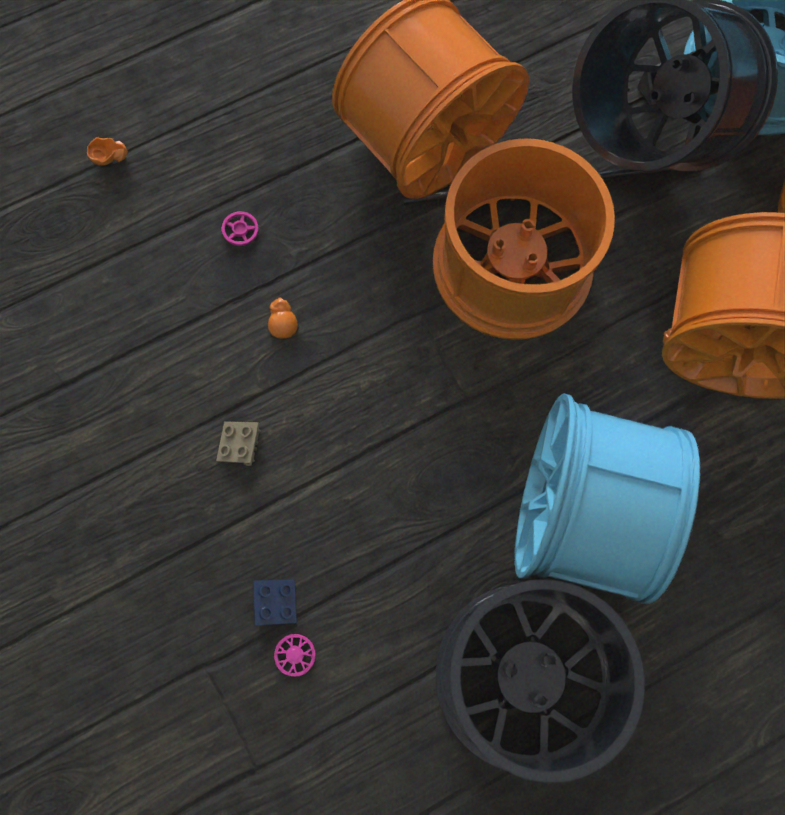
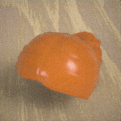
[87,137,128,166]
[268,298,298,339]

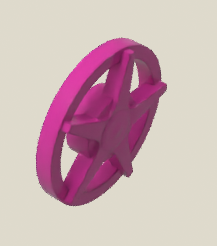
[222,212,258,246]

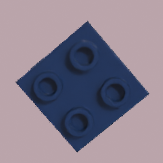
[253,579,297,626]

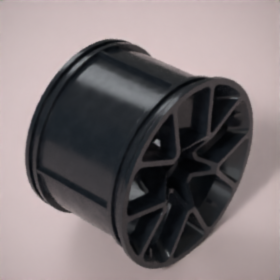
[572,0,778,171]
[436,580,644,782]

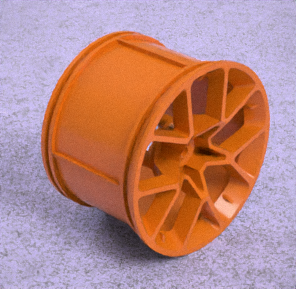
[332,0,529,199]
[433,139,615,340]
[662,212,785,399]

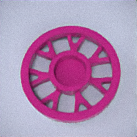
[274,634,316,676]

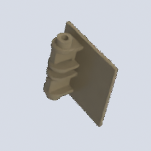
[216,421,261,466]

